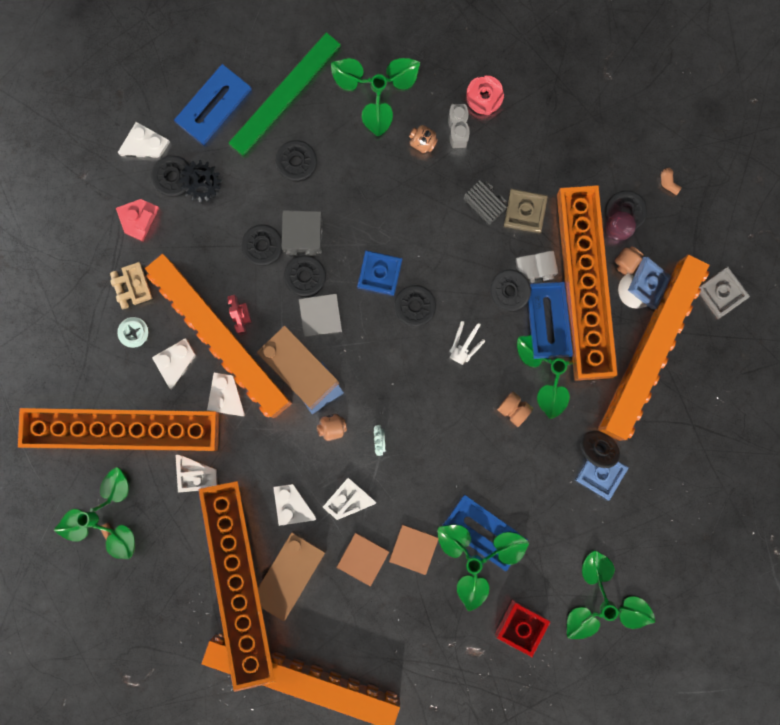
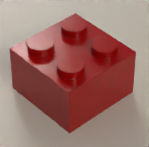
[495,600,550,657]

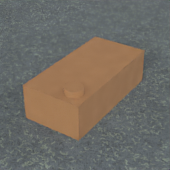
[257,326,340,410]
[258,531,326,621]

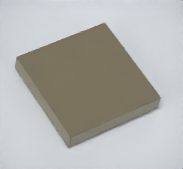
[504,189,548,233]

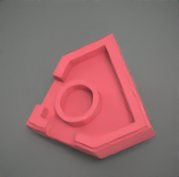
[116,199,159,241]
[228,295,252,335]

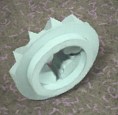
[118,317,149,348]
[374,425,385,456]

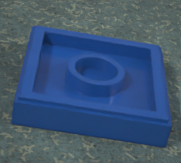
[357,250,403,296]

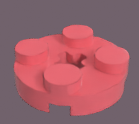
[466,76,504,115]

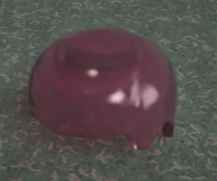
[605,211,636,241]

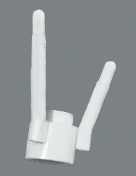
[449,321,485,365]

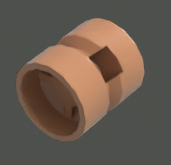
[497,391,534,427]

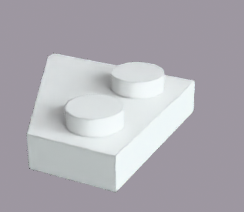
[118,122,170,158]
[152,338,196,390]
[207,373,245,417]
[176,455,218,492]
[323,478,376,520]
[274,484,316,526]

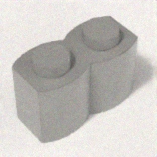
[448,104,470,148]
[515,251,558,284]

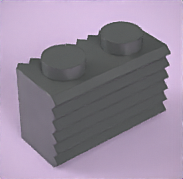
[464,180,507,225]

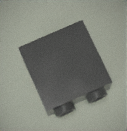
[282,211,322,256]

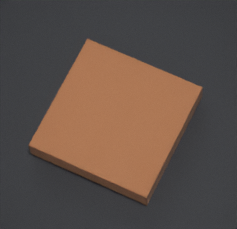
[389,524,438,575]
[337,533,389,586]

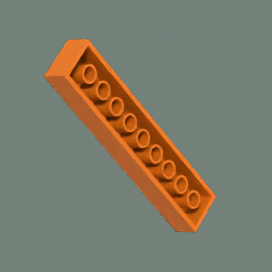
[557,186,617,381]
[145,254,292,418]
[597,255,709,441]
[18,408,219,451]
[198,481,275,692]
[201,633,400,725]

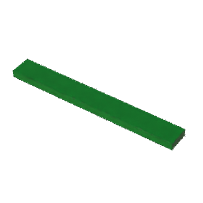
[229,32,341,157]

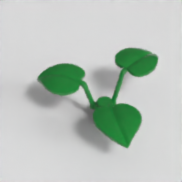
[331,58,420,136]
[517,335,573,419]
[54,467,135,559]
[438,524,529,611]
[566,551,655,639]

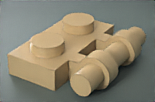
[110,262,153,309]

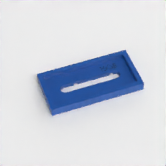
[174,64,252,145]
[528,282,573,359]
[442,495,528,571]

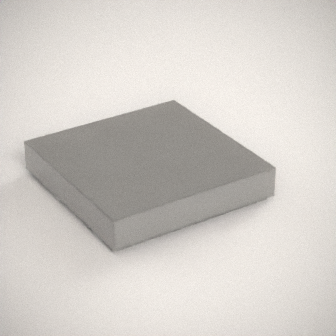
[699,266,750,319]
[299,294,342,337]

